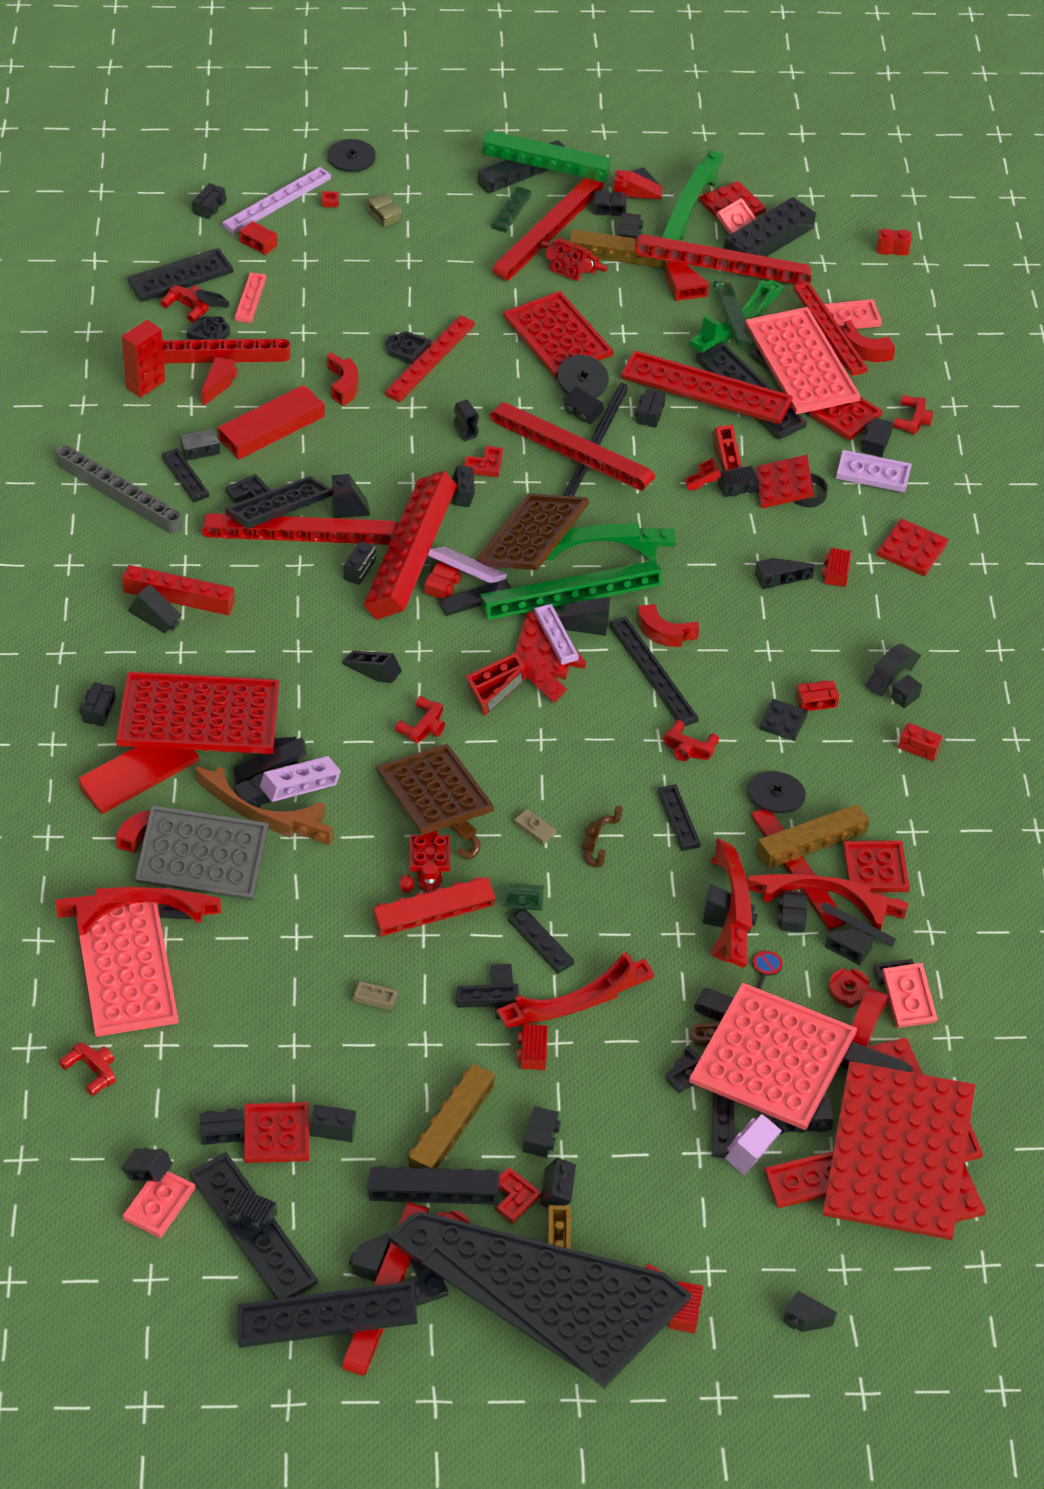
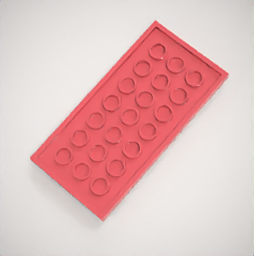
[745,307,860,414]
[76,903,179,1037]

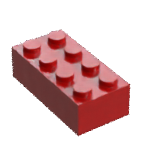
[121,320,165,398]

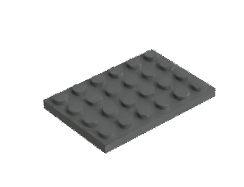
[135,805,269,900]

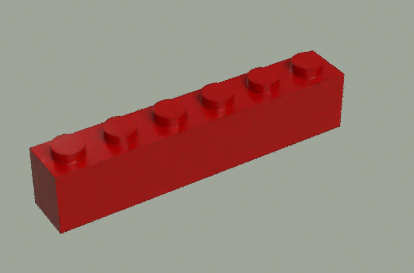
[122,565,235,616]
[372,877,496,937]

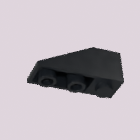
[755,558,815,589]
[770,1097,834,1134]

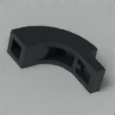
[865,644,921,696]

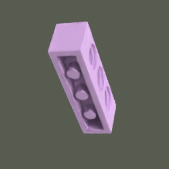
[260,756,341,802]

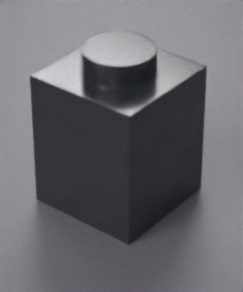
[891,674,922,708]

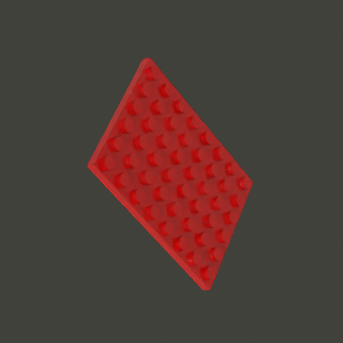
[116,672,280,754]
[822,1061,976,1240]

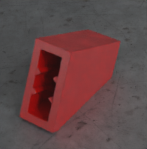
[665,262,709,301]

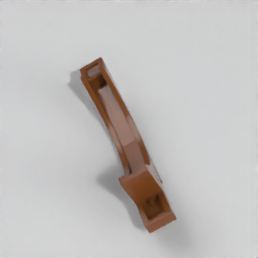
[196,766,333,845]

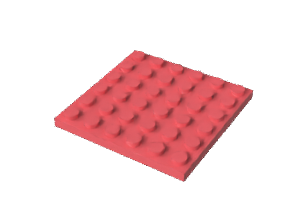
[690,983,857,1130]

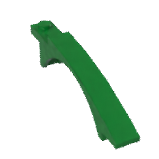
[662,150,724,241]
[689,279,784,353]
[547,523,676,561]

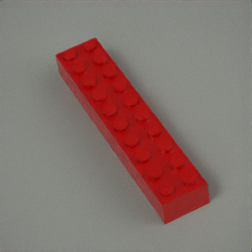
[364,470,457,620]

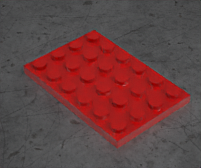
[503,291,613,378]

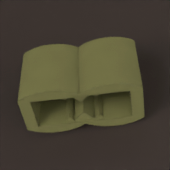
[366,193,402,227]

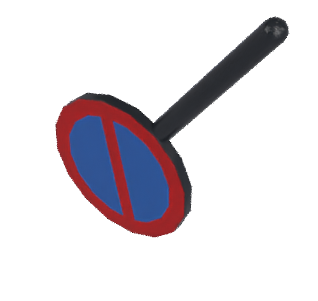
[753,951,783,989]

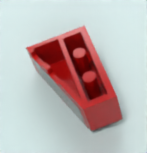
[466,652,527,716]

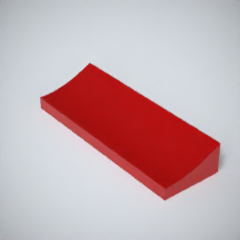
[79,747,199,815]

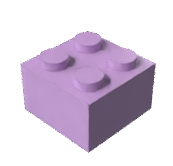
[725,1114,781,1175]

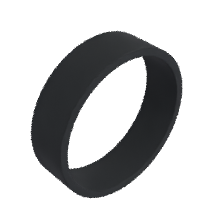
[793,473,828,507]

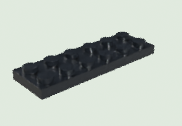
[127,248,233,302]
[225,476,332,528]

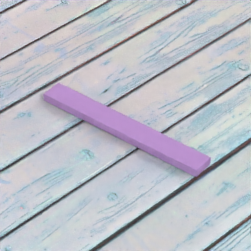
[222,167,331,234]

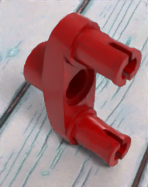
[160,285,209,323]
[893,394,934,435]
[395,696,445,743]
[663,720,719,762]
[58,1042,116,1097]

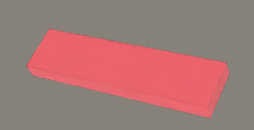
[235,273,266,323]

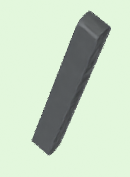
[56,445,181,534]

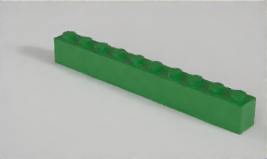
[480,560,663,620]

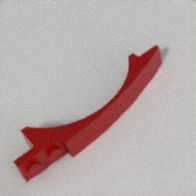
[711,838,752,968]
[747,874,909,930]
[55,887,221,935]
[497,952,654,1028]

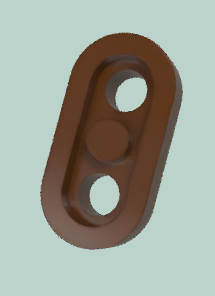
[690,1023,720,1045]

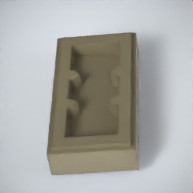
[514,809,556,845]
[353,981,398,1011]

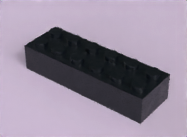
[724,197,816,263]

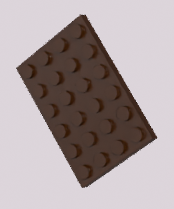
[476,493,589,570]
[376,743,494,835]

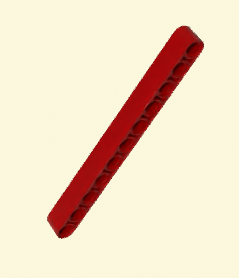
[493,178,604,281]
[635,234,811,284]
[490,402,655,491]
[202,513,398,545]

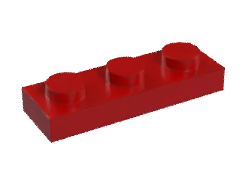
[521,652,568,703]

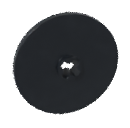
[328,139,376,172]
[558,355,609,398]
[748,771,806,813]

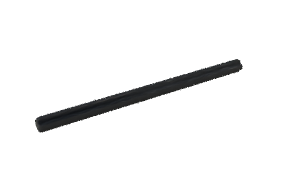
[564,382,628,496]

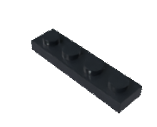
[508,907,574,974]

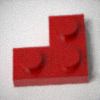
[464,446,503,477]
[684,458,721,491]
[496,1167,542,1224]

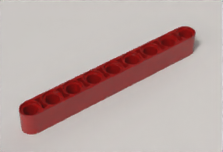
[163,339,291,364]
[342,1202,429,1376]

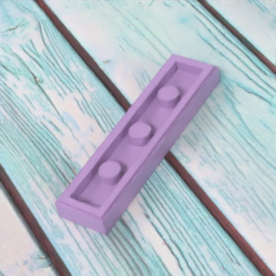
[534,604,579,665]

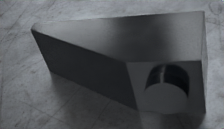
[342,650,402,683]

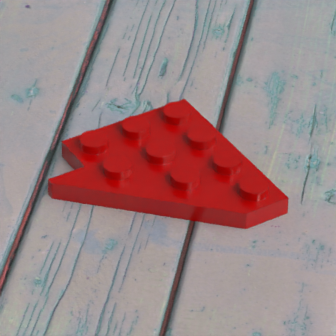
[515,611,586,679]

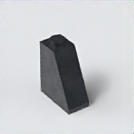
[332,474,370,518]
[128,584,182,634]
[559,597,611,636]
[703,884,758,933]

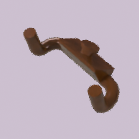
[581,805,623,867]
[451,821,481,860]

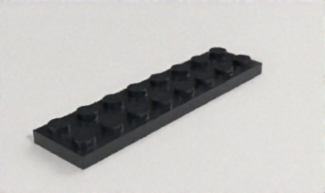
[696,342,807,440]
[189,1152,318,1299]
[238,1281,418,1348]

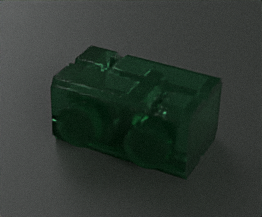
[502,883,544,911]

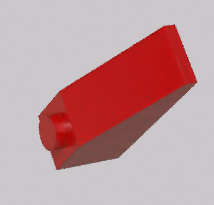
[614,170,663,199]
[201,357,238,405]
[712,425,742,471]

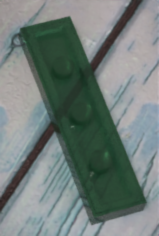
[491,186,532,233]

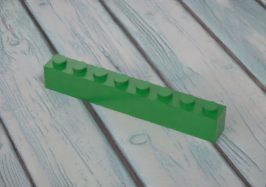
[482,130,612,182]

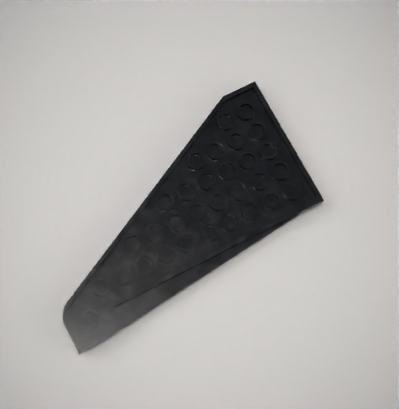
[388,1212,692,1389]

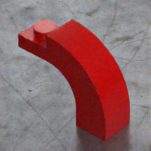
[842,320,896,362]
[327,352,359,406]
[636,604,699,647]
[116,810,151,853]
[852,988,889,1047]

